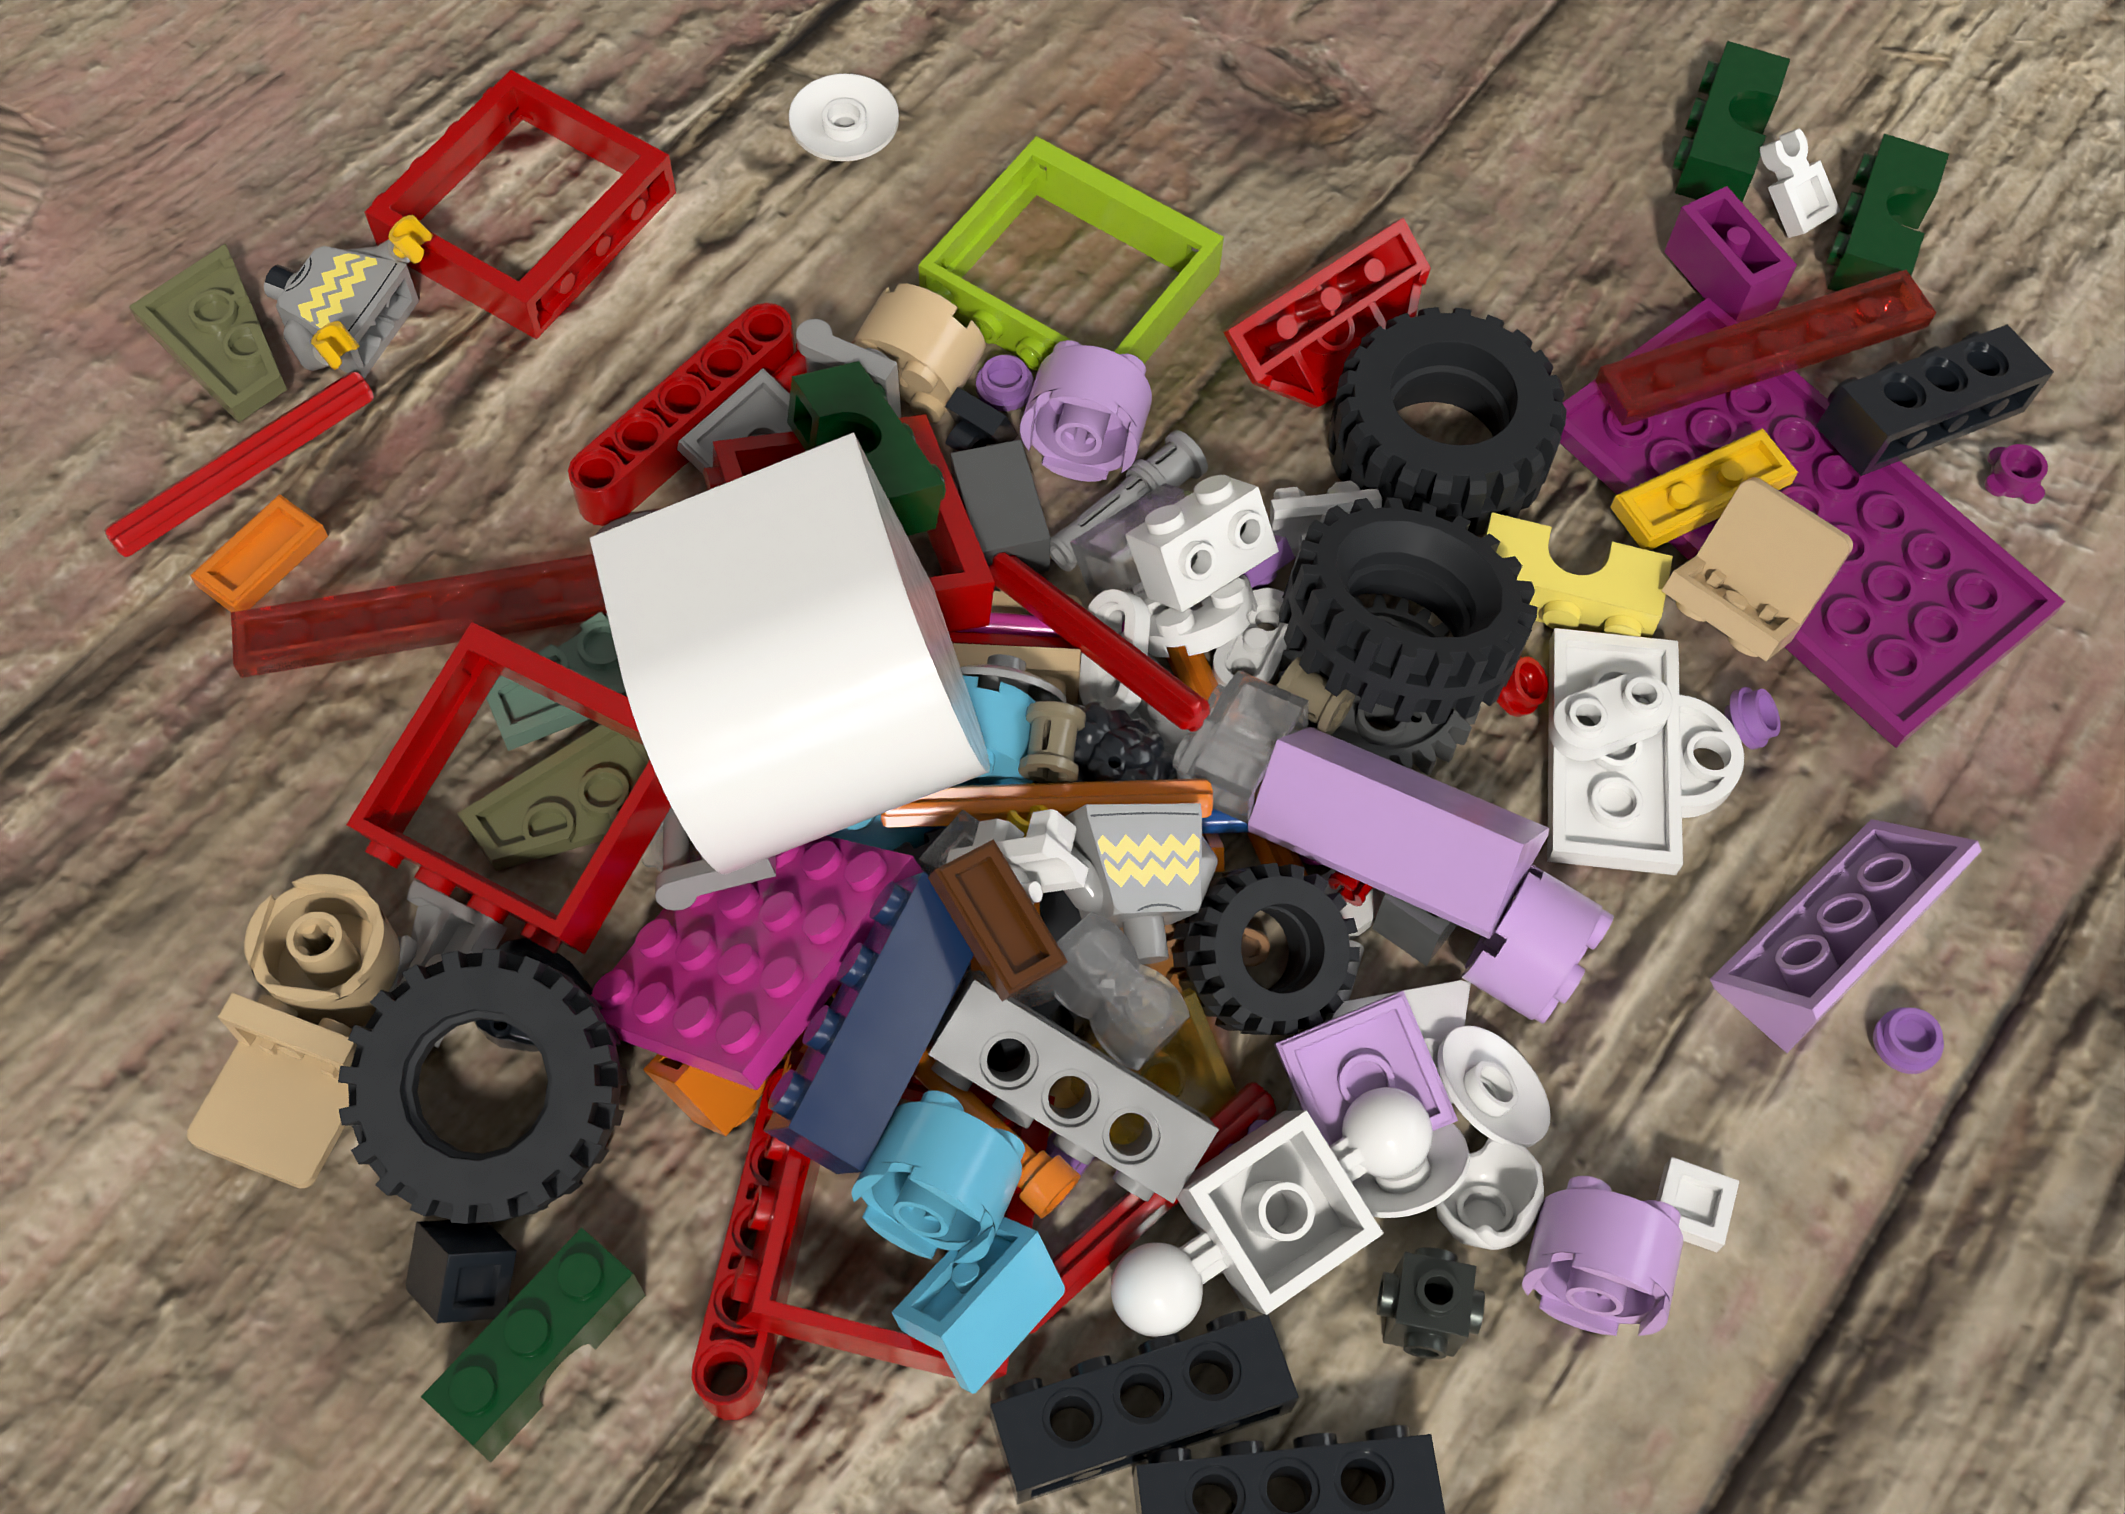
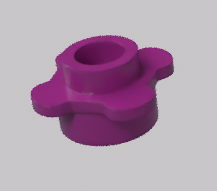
[1984,444,2048,504]

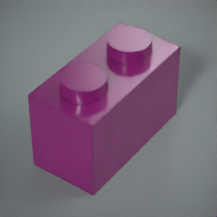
[1664,186,1797,325]

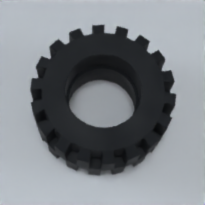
[1172,863,1360,1035]

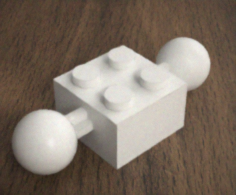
[1111,1087,1433,1337]

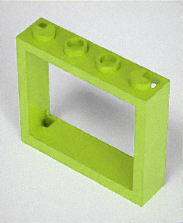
[918,136,1224,371]

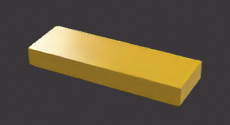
[1610,428,1798,550]

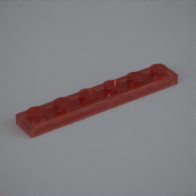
[1595,270,1936,426]
[231,554,607,678]

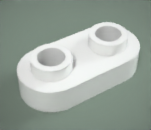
[1212,588,1289,702]
[1079,589,1150,714]
[1548,672,1673,761]

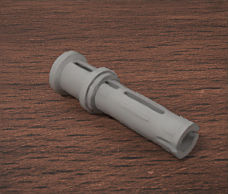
[1050,430,1208,572]

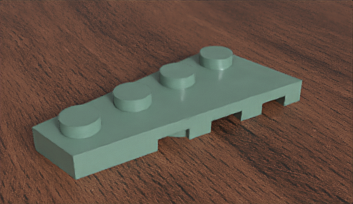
[486,612,627,751]

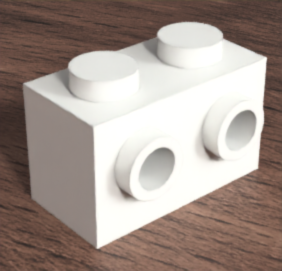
[1125,475,1279,613]

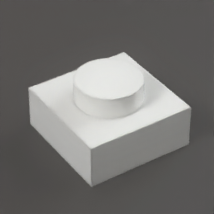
[1656,1157,1739,1253]

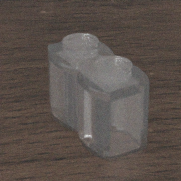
[1173,670,1309,824]
[1044,912,1190,1071]

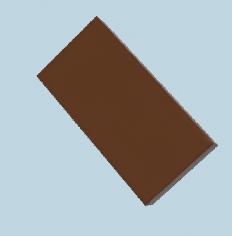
[928,839,1068,1002]

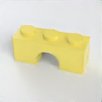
[1484,512,1673,638]

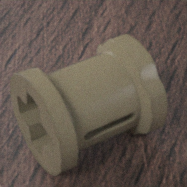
[1271,657,1356,735]
[1018,701,1086,783]

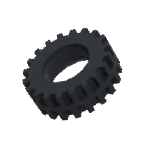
[1279,498,1538,724]
[338,948,627,1224]

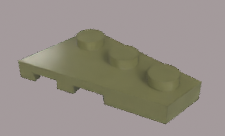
[129,243,287,423]
[458,725,650,871]

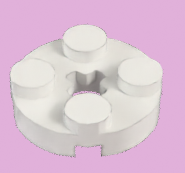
[1135,574,1258,658]

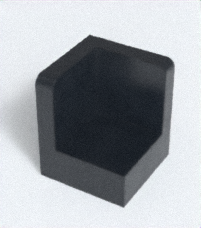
[406,1220,517,1324]

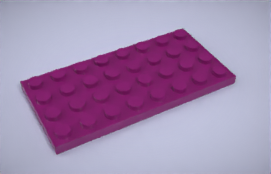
[1560,297,2066,748]

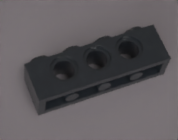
[1816,324,2054,476]
[990,1311,1299,1505]
[1133,1425,1445,1514]

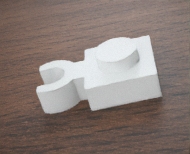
[1760,128,1841,238]

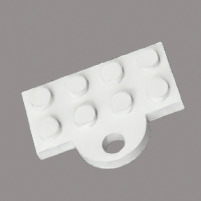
[1547,628,1744,875]

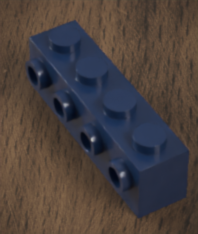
[764,872,974,1174]

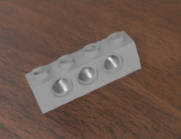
[926,971,1219,1203]

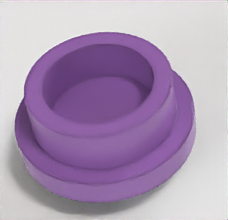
[976,355,1034,411]
[1724,687,1780,750]
[1873,1007,1944,1074]

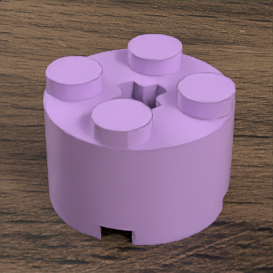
[1020,340,1152,482]
[1461,864,1614,1024]
[1522,1176,1683,1336]

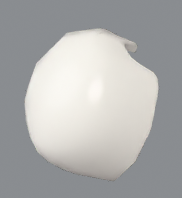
[1436,1138,1544,1250]

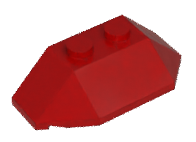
[1223,217,1431,409]

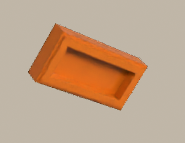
[190,494,328,618]

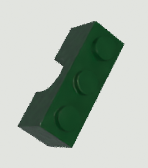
[1672,41,1790,202]
[1825,133,1949,310]
[787,361,946,536]
[421,1227,646,1462]

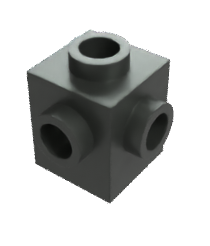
[1377,1247,1485,1359]

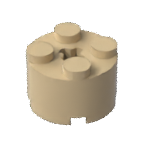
[852,283,986,423]
[244,874,400,1027]

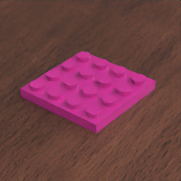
[591,836,924,1090]

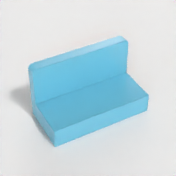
[891,1217,1065,1394]

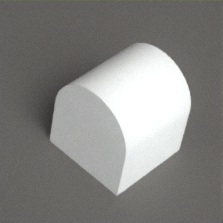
[590,432,990,875]

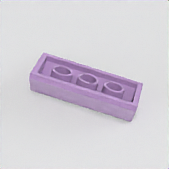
[1248,727,1549,939]
[1710,819,1982,1053]

